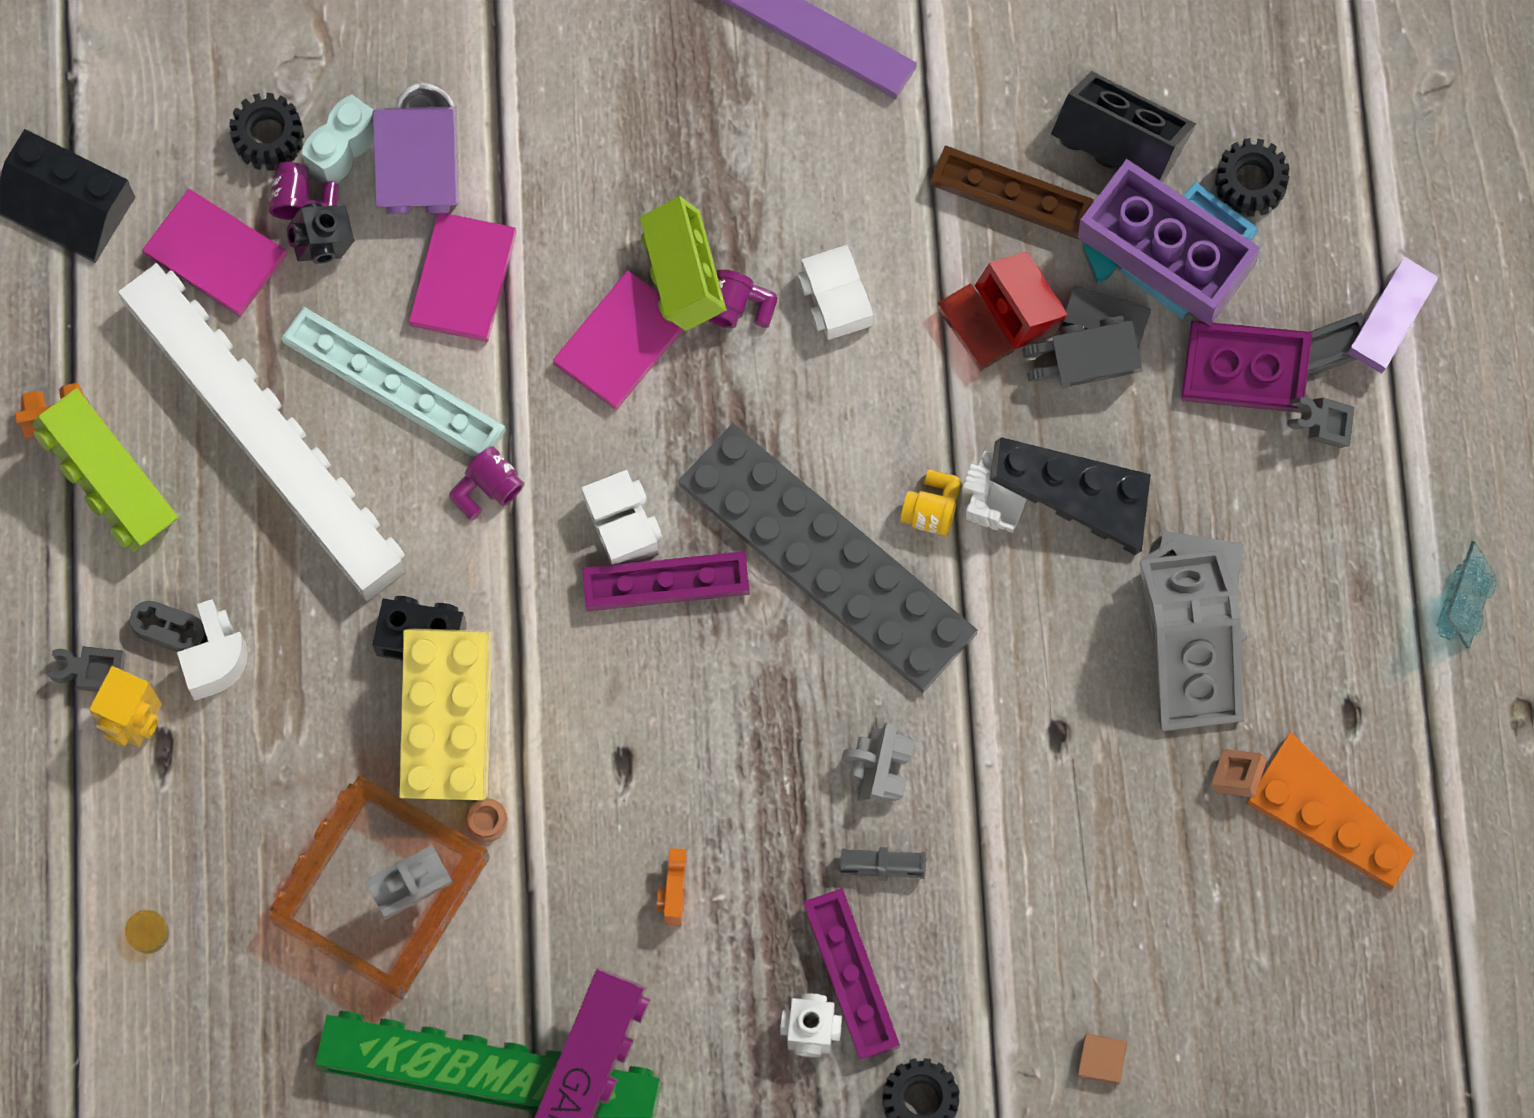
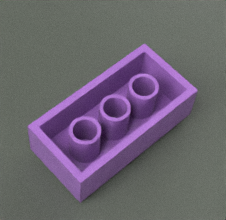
[1078,159,1260,326]

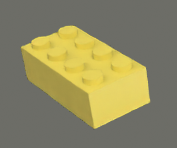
[400,629,492,800]

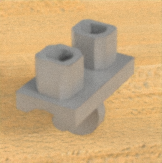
[842,723,914,804]
[365,845,453,920]

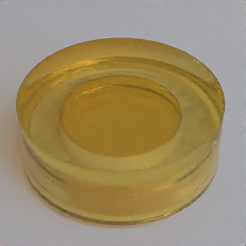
[125,910,169,954]

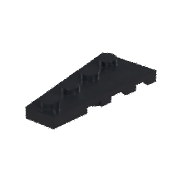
[990,437,1151,555]

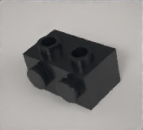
[372,596,467,661]

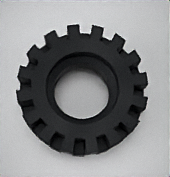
[229,92,304,171]
[1215,138,1290,217]
[882,1058,960,1118]

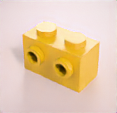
[89,666,162,748]

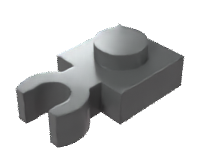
[1287,397,1355,448]
[49,646,126,692]

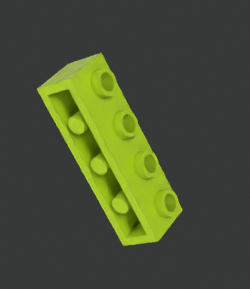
[32,388,179,554]

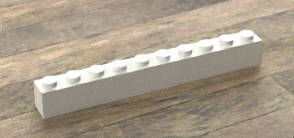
[118,263,406,602]

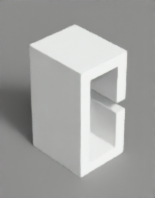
[581,470,663,565]

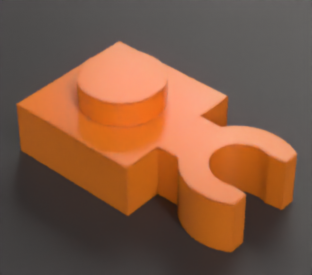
[657,848,687,926]

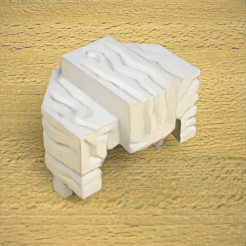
[962,450,1027,533]

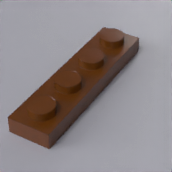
[930,145,1094,240]

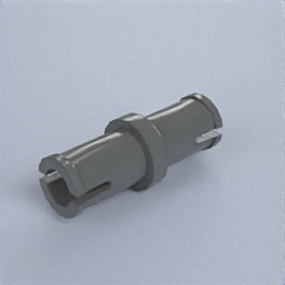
[840,847,926,881]

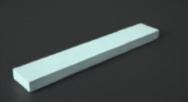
[281,306,506,458]

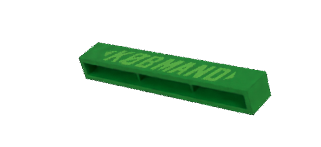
[315,1011,662,1118]

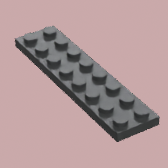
[678,423,978,693]

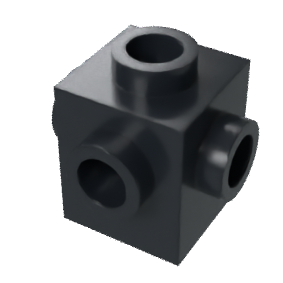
[287,203,355,264]

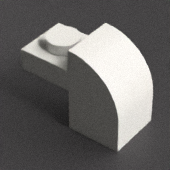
[177,599,248,701]

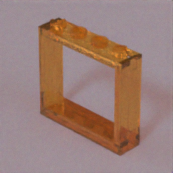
[269,775,490,1000]

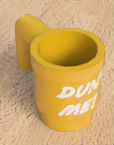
[900,469,962,538]

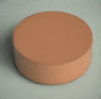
[465,798,508,842]

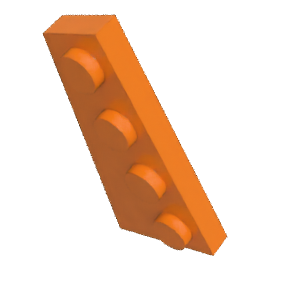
[1247,732,1414,890]

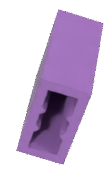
[373,106,459,214]

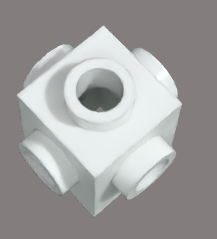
[780,993,842,1057]

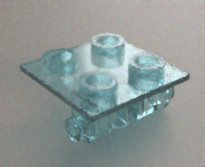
[1436,541,1497,648]

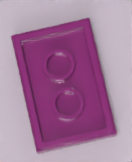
[1181,320,1313,413]

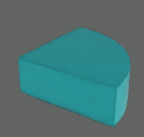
[1083,244,1118,285]

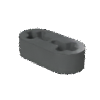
[130,600,207,652]

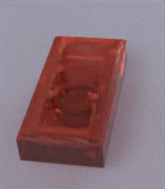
[937,283,1015,372]

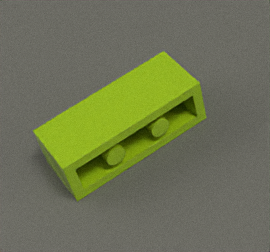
[640,196,727,331]

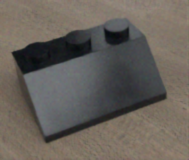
[1050,71,1196,182]
[0,129,136,263]

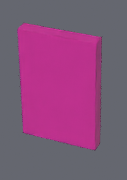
[142,188,287,317]
[409,213,517,342]
[553,270,683,411]

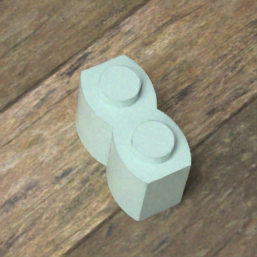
[302,95,374,183]

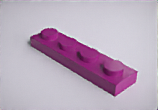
[582,551,750,612]
[803,888,900,1062]

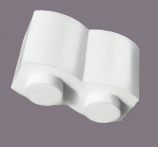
[797,245,874,340]

